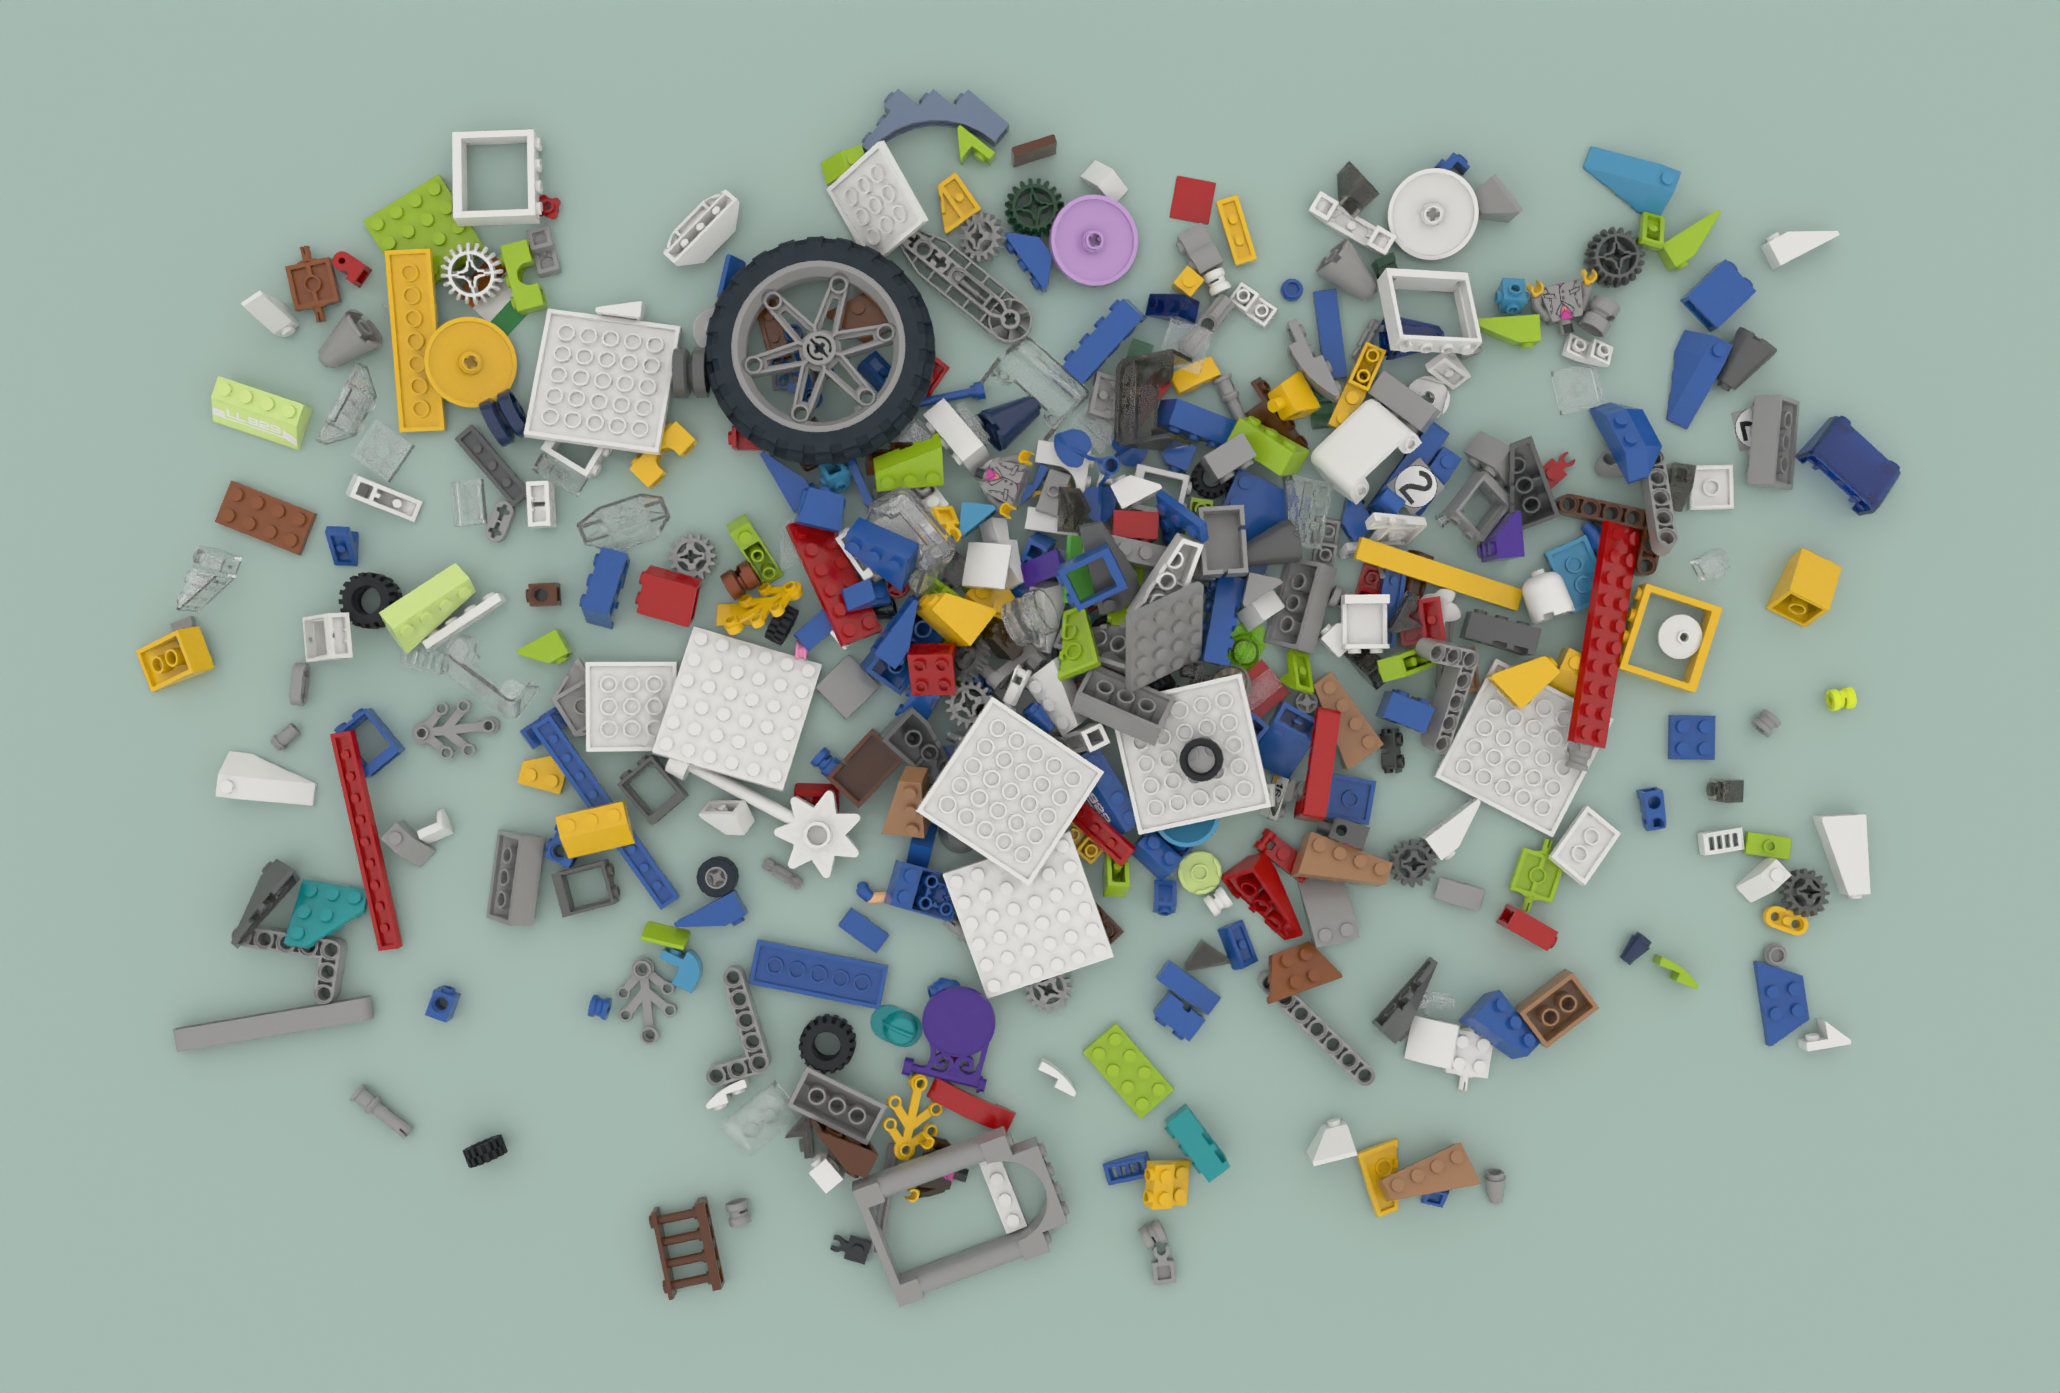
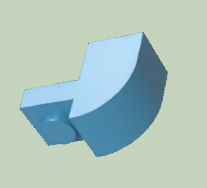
[659,947,703,994]

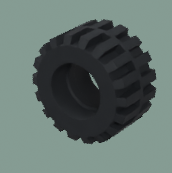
[338,572,403,629]
[798,1014,856,1074]

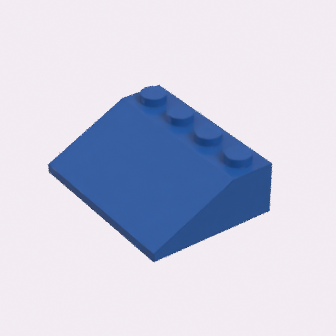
[1221,468,1297,575]

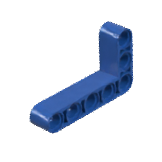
[1367,422,1450,514]

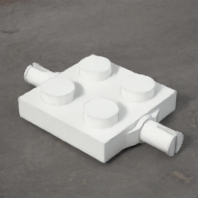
[1443,1026,1493,1091]

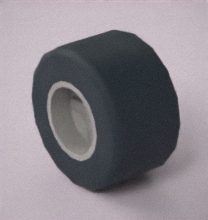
[696,856,739,898]

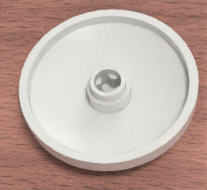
[1388,168,1479,260]

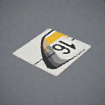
[1260,774,1289,820]

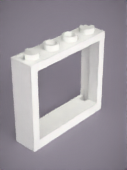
[452,129,543,227]
[1377,268,1482,355]

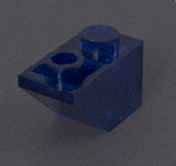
[1145,294,1200,324]

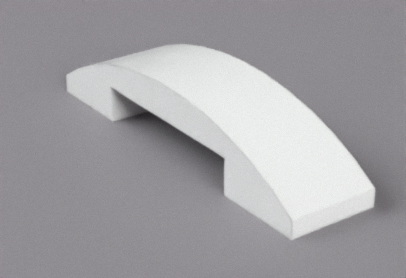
[1308,191,1397,256]

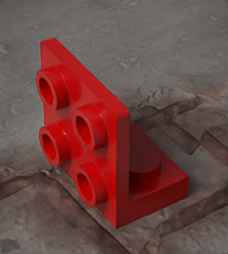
[907,643,957,696]

